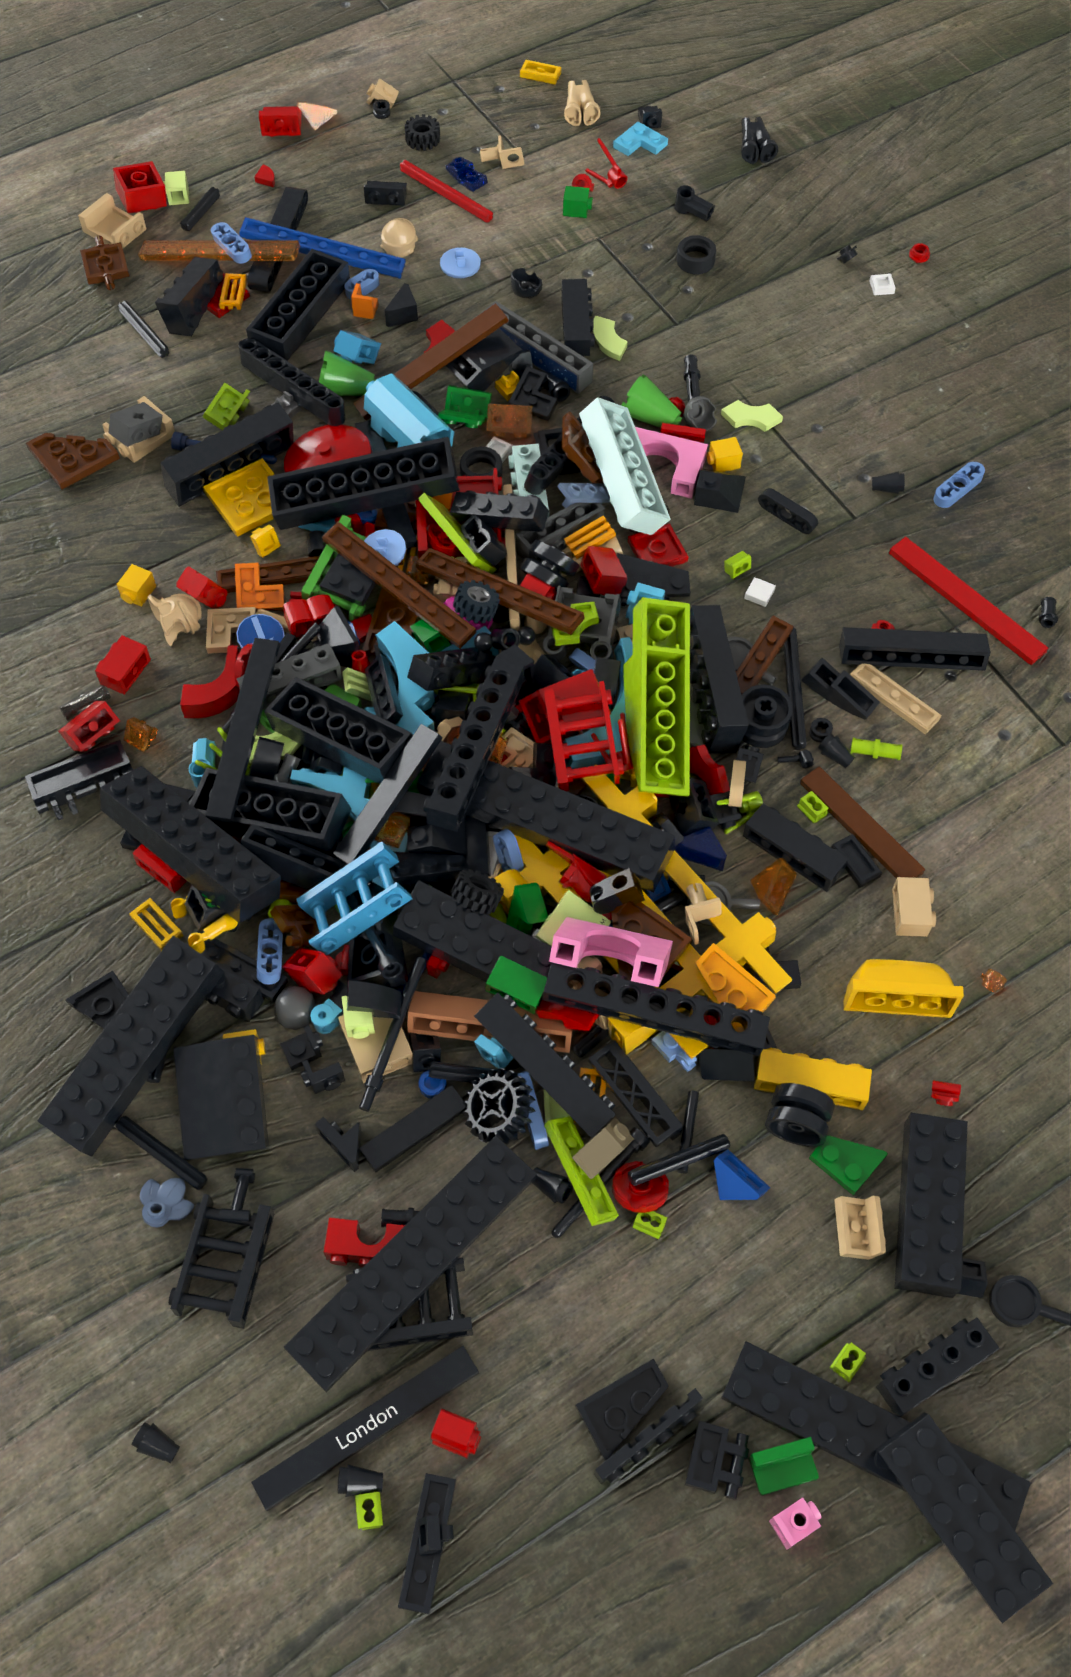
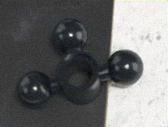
[474,626,536,652]

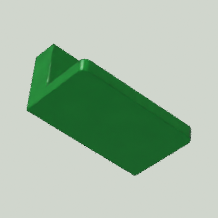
[485,956,547,1014]
[749,1437,819,1495]

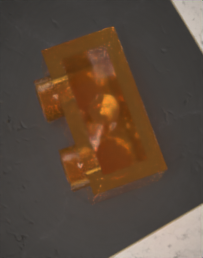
[487,404,533,438]

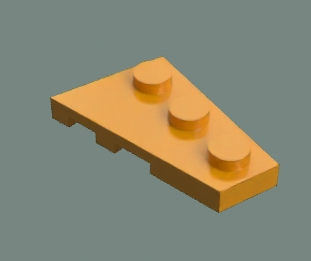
[695,943,776,1032]

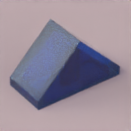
[675,826,727,872]

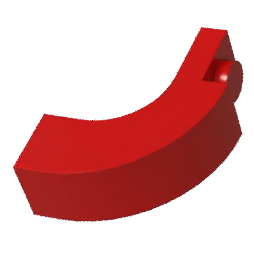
[180,645,240,718]

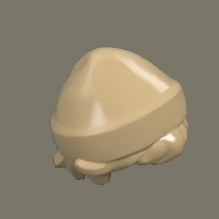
[380,218,418,258]

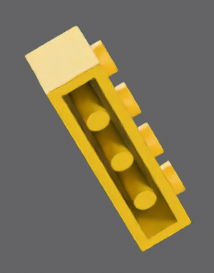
[754,1048,872,1110]

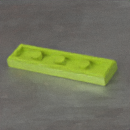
[544,1116,619,1226]

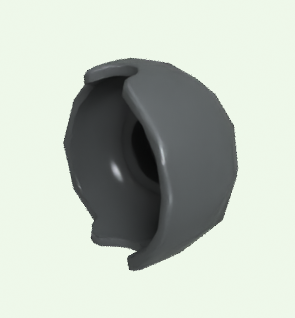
[684,396,717,431]
[275,986,316,1030]

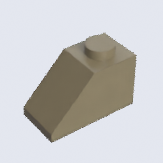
[572,1118,634,1179]

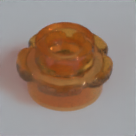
[980,969,1007,993]

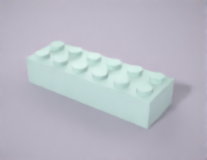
[579,397,671,535]

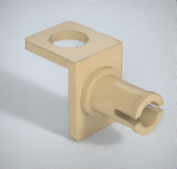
[480,135,524,169]
[685,883,722,945]

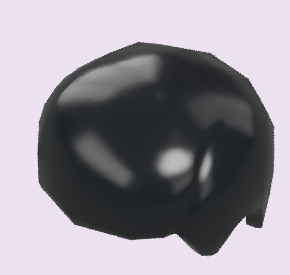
[511,268,543,298]

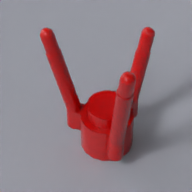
[585,138,628,189]
[591,712,633,771]

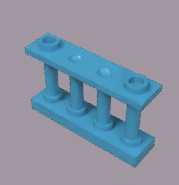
[297,842,412,955]

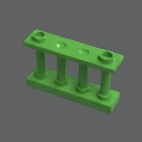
[301,515,367,621]

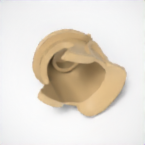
[147,594,202,647]

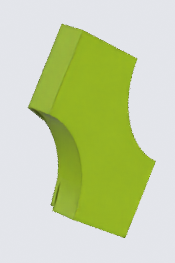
[551,602,599,646]

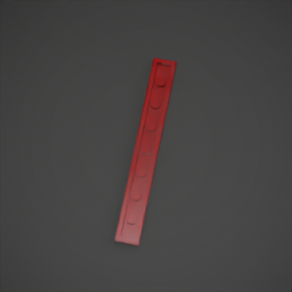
[889,536,1048,665]

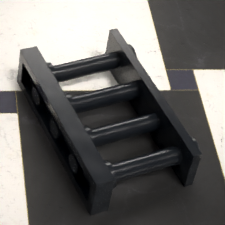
[168,1194,275,1329]
[346,1258,473,1351]

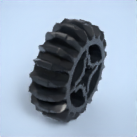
[462,1068,536,1144]

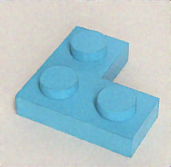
[613,122,668,156]

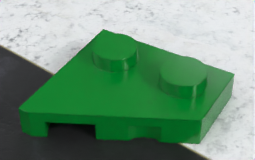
[809,1135,888,1196]

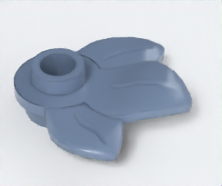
[140,1178,194,1228]

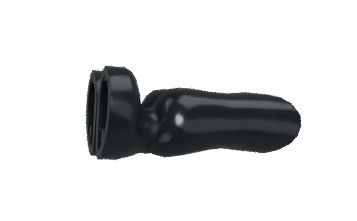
[741,116,778,164]

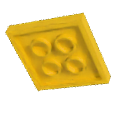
[203,458,275,537]

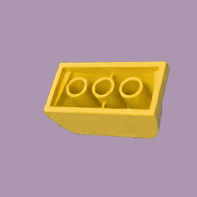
[843,959,964,1018]

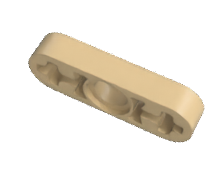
[728,760,746,807]

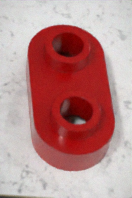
[427,523,458,556]

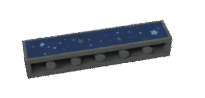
[483,301,593,394]

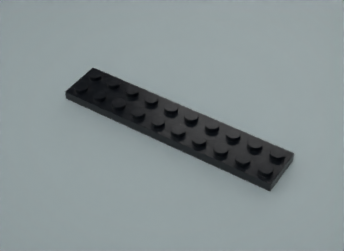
[284,1136,537,1393]
[721,1341,1031,1530]

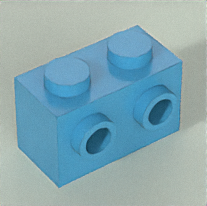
[333,330,381,364]

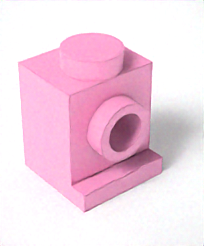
[769,1498,821,1550]

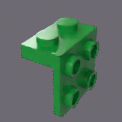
[438,385,492,428]

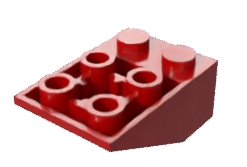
[519,669,611,744]

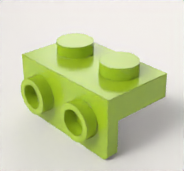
[203,383,250,430]

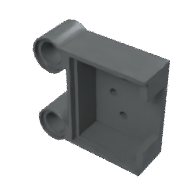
[543,586,622,661]

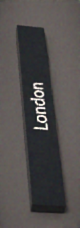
[251,1346,479,1511]

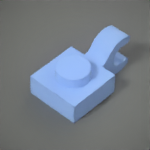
[652,1031,697,1072]

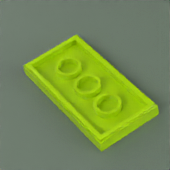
[418,493,497,574]

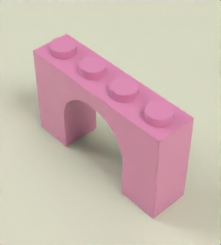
[635,427,708,499]
[549,917,673,987]

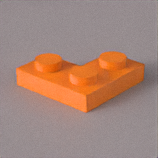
[235,563,285,611]

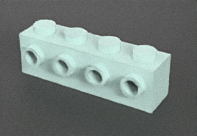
[508,444,549,518]

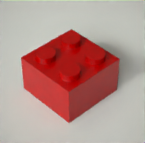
[113,161,167,213]

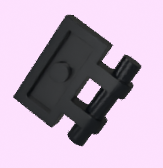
[685,1421,749,1500]

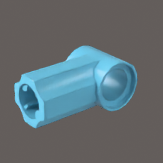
[188,738,216,788]

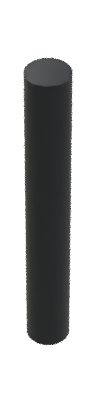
[676,1090,699,1174]

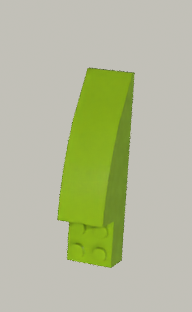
[623,597,690,797]

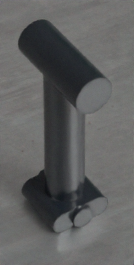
[219,1168,255,1222]

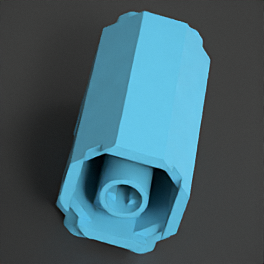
[364,373,454,448]

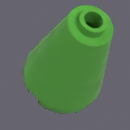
[319,351,376,396]
[621,374,683,428]

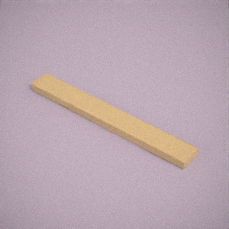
[503,484,520,631]

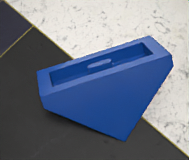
[714,1149,771,1200]

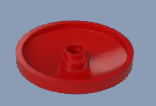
[284,424,373,473]

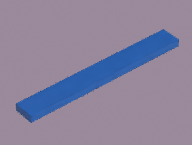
[239,217,406,279]

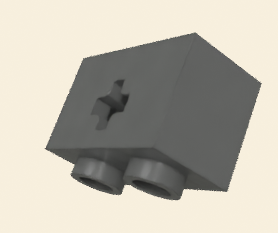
[108,402,163,447]

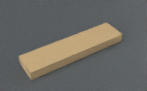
[850,664,942,734]

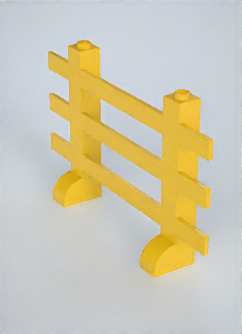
[494,764,792,1059]

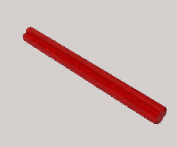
[400,160,493,223]

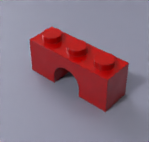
[324,1218,405,1267]

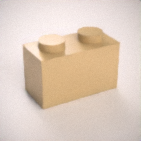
[892,877,936,937]

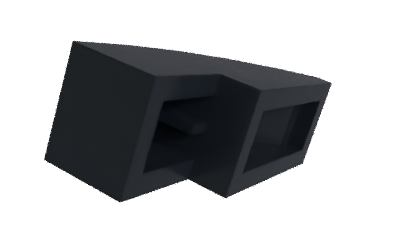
[801,658,880,720]

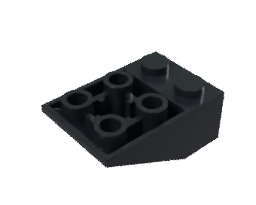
[445,328,523,391]

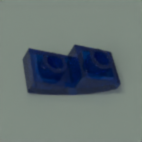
[445,157,488,192]

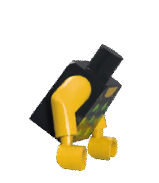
[171,885,252,953]

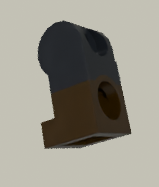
[589,868,645,914]

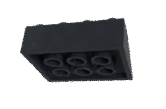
[174,1035,269,1160]

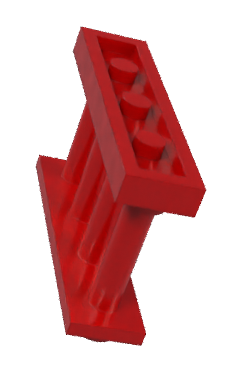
[544,681,624,792]

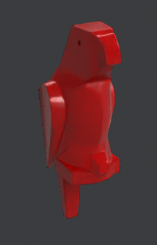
[546,841,612,921]

